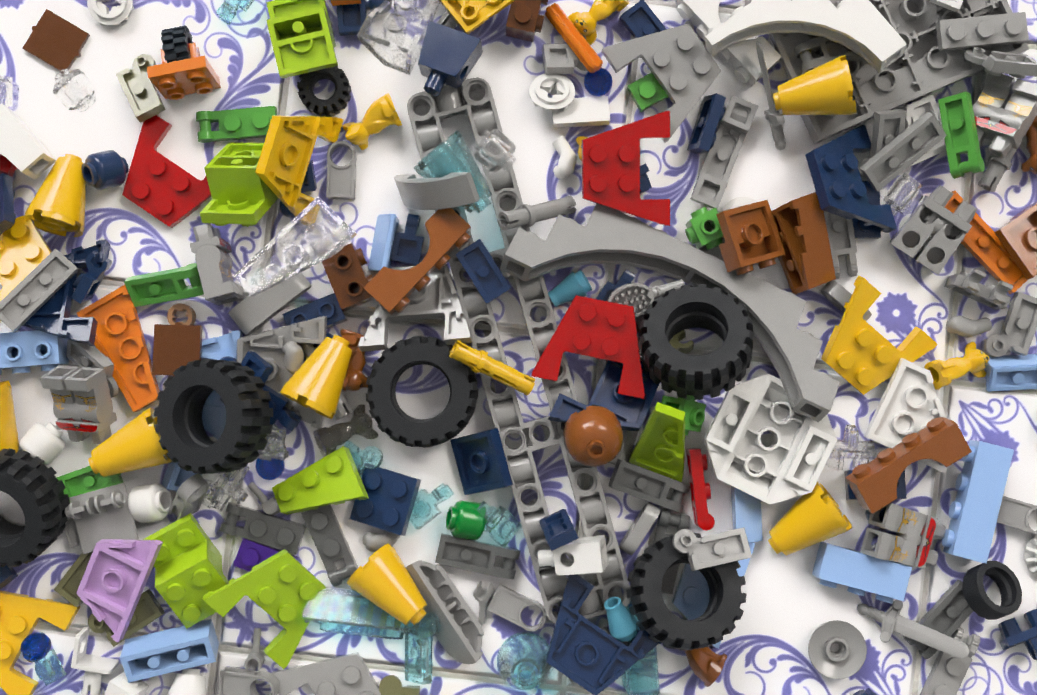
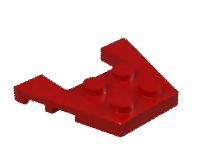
[582,111,670,226]
[122,115,212,228]
[531,295,645,399]

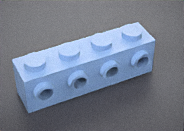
[0,330,69,375]
[942,440,1014,564]

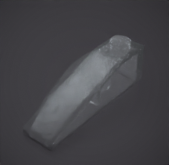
[357,0,440,75]
[233,196,357,297]

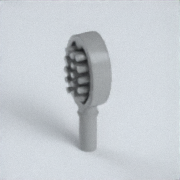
[607,279,685,317]

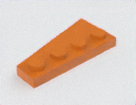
[76,285,160,412]

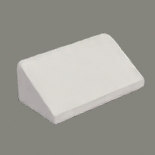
[552,96,610,128]

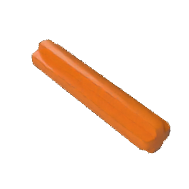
[545,3,603,73]

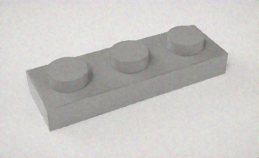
[936,12,1029,52]
[859,112,947,192]
[0,248,79,333]

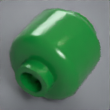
[446,500,490,540]

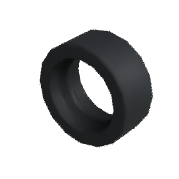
[962,561,1022,620]

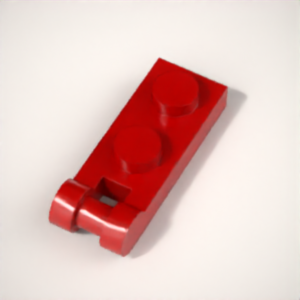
[686,448,715,531]

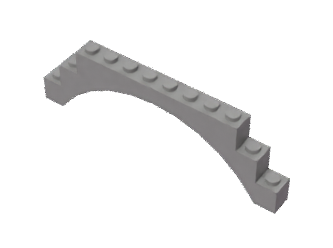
[500,204,840,422]

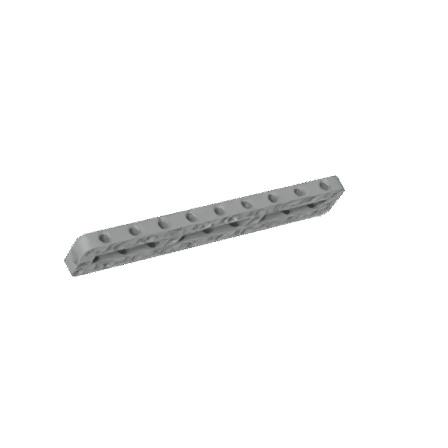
[407,77,631,624]

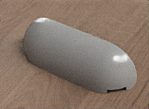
[406,560,484,665]

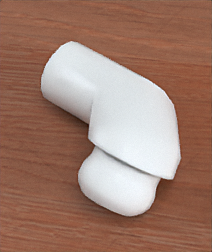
[552,136,577,180]

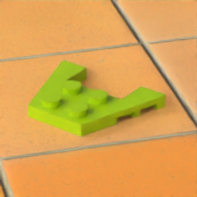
[202,549,327,669]

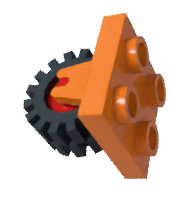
[147,25,221,100]

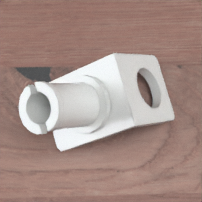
[71,627,119,695]

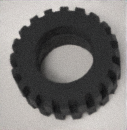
[640,284,754,400]
[365,336,478,448]
[154,359,273,474]
[0,449,70,567]
[626,533,747,650]

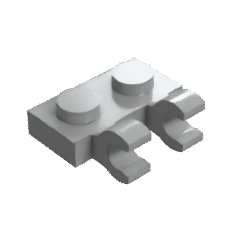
[944,268,1014,310]

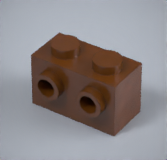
[506,0,548,42]
[319,243,374,311]

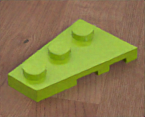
[629,402,685,482]
[272,446,369,515]

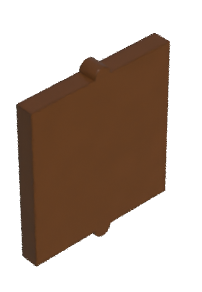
[22,8,90,74]
[152,322,203,376]

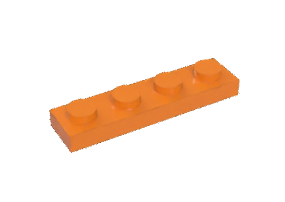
[945,190,1027,294]

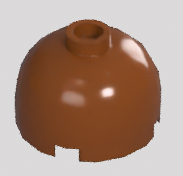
[563,405,623,467]

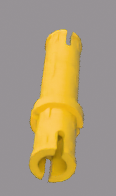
[449,340,536,396]

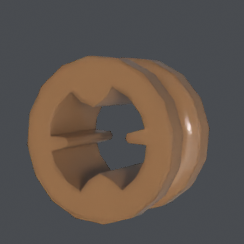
[167,303,196,325]

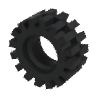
[297,66,351,117]

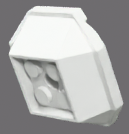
[704,374,838,505]

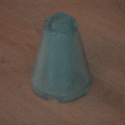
[413,130,492,213]
[497,632,554,691]

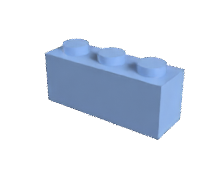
[812,542,912,604]
[120,619,219,683]

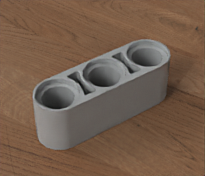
[228,263,312,336]

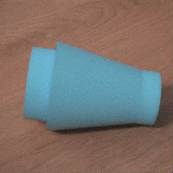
[548,270,592,307]
[604,597,637,642]

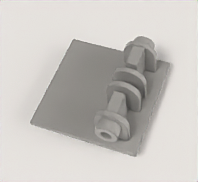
[65,483,139,554]

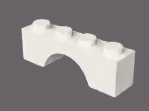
[675,0,782,87]

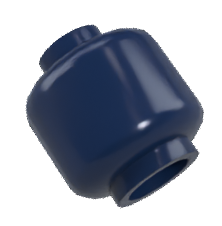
[82,150,129,190]

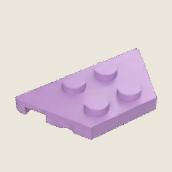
[76,539,163,642]

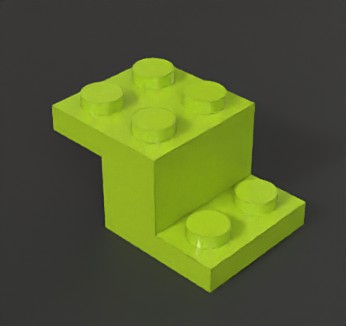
[266,0,338,79]
[200,143,278,227]
[142,513,229,629]

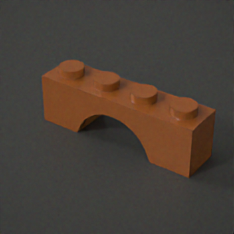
[364,208,471,315]
[845,417,972,514]

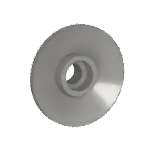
[808,620,867,679]

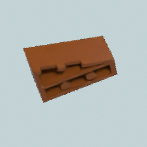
[772,192,836,295]

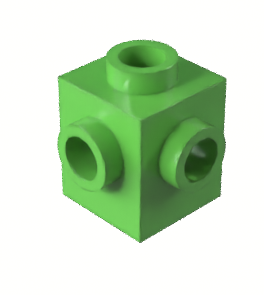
[685,207,723,250]
[661,395,706,436]

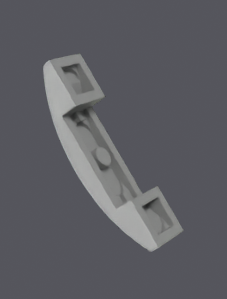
[690,95,759,209]
[393,172,480,210]

